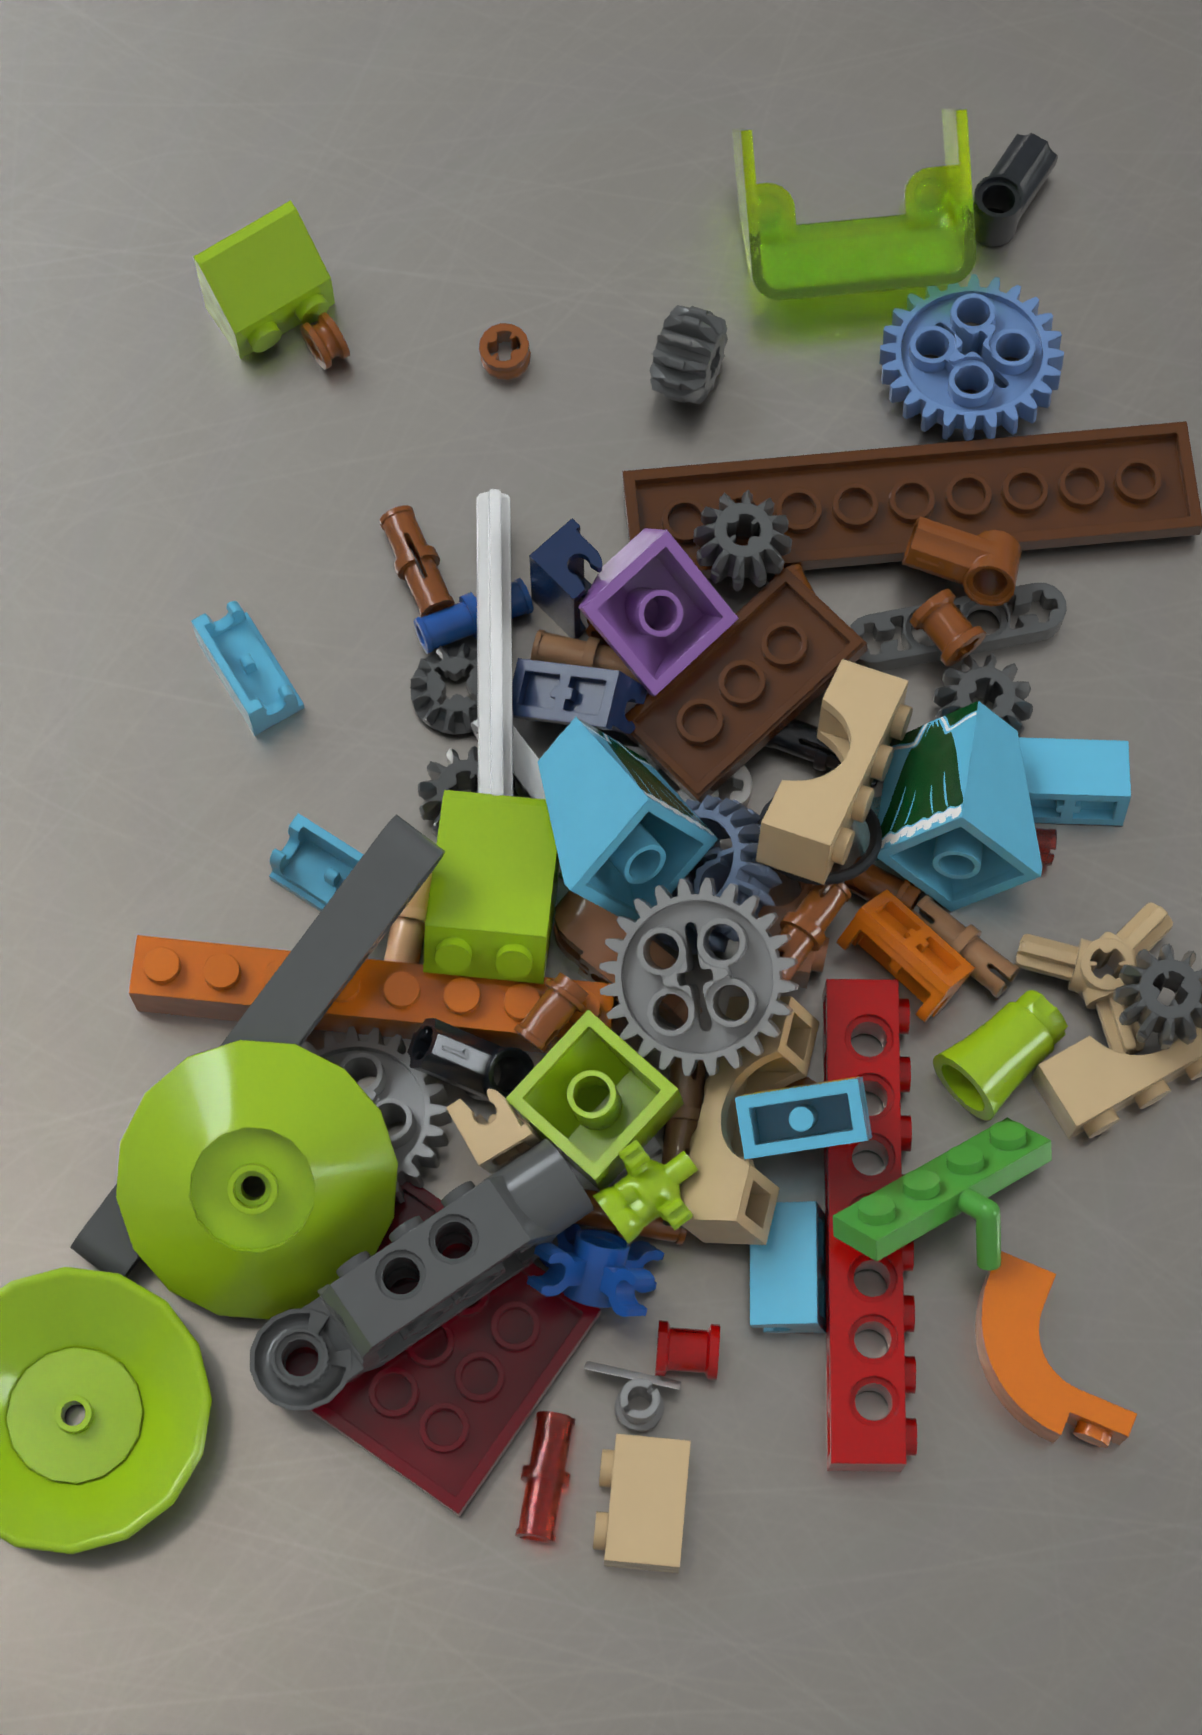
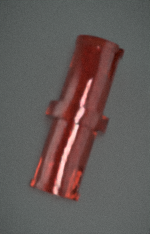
[515,1411,576,1543]

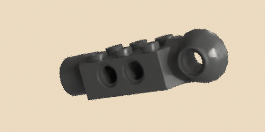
[250,1138,594,1410]

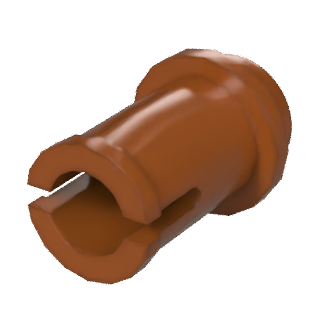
[844,856,922,911]
[514,972,589,1053]

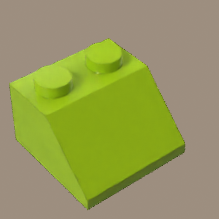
[193,200,335,359]
[506,1010,684,1191]

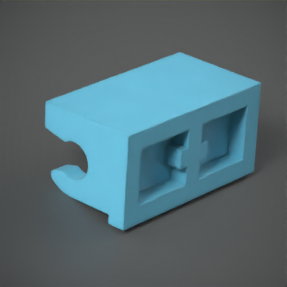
[191,601,305,736]
[1019,737,1131,826]
[269,813,364,912]
[750,1201,826,1333]

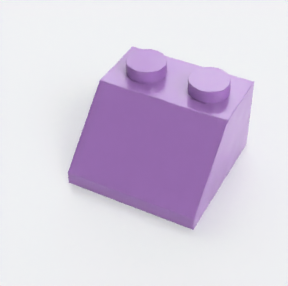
[578,528,739,696]

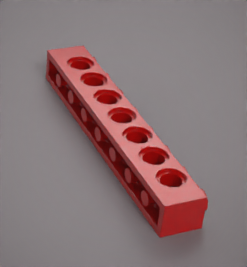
[822,979,917,1472]

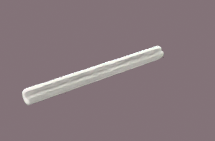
[476,489,513,796]

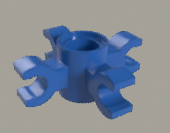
[527,1224,665,1317]

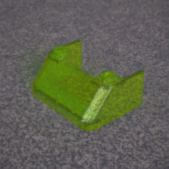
[732,108,976,301]

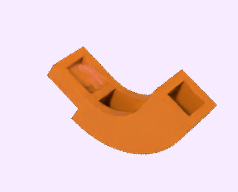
[975,1251,1137,1448]

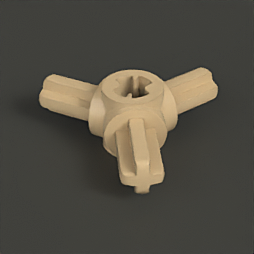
[1015,902,1173,1055]

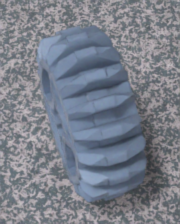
[655,795,783,954]

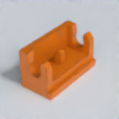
[836,889,975,1023]

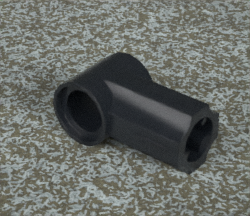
[967,133,1058,246]
[407,1018,534,1101]

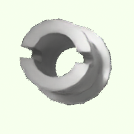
[615,1378,664,1432]

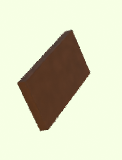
[625,568,868,803]

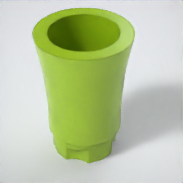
[933,990,1068,1121]

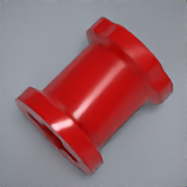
[655,1320,720,1380]

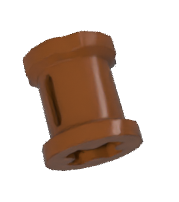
[909,589,987,667]

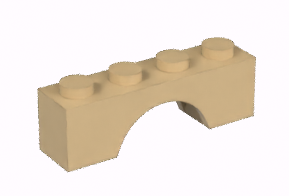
[756,659,913,885]
[680,996,820,1245]
[1031,1027,1202,1139]

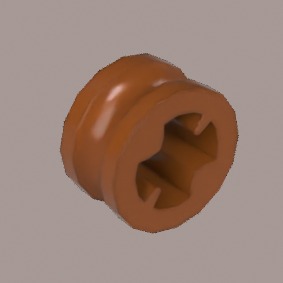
[300,312,350,370]
[479,323,531,380]

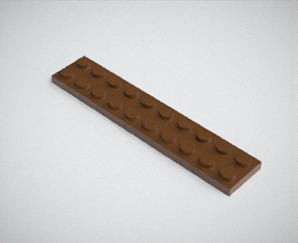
[622,421,1202,579]

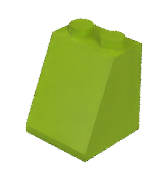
[423,790,559,984]

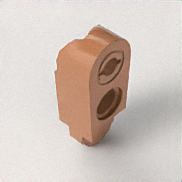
[553,890,703,1028]

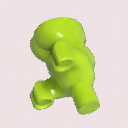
[593,1140,698,1244]

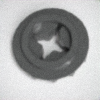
[410,643,477,734]

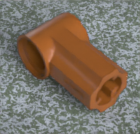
[902,516,1022,607]

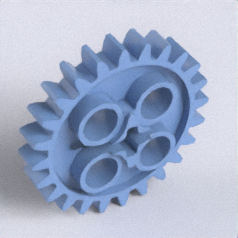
[879,274,1064,441]

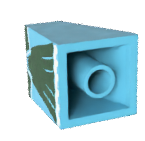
[877,701,1042,912]
[538,717,718,921]

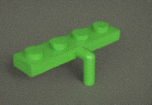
[833,1117,1052,1271]

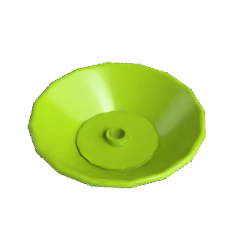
[116,1040,398,1319]
[0,1267,212,1554]

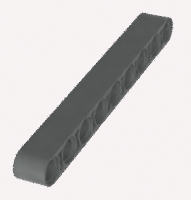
[70,814,445,1277]

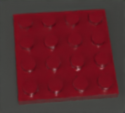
[286,1181,601,1517]

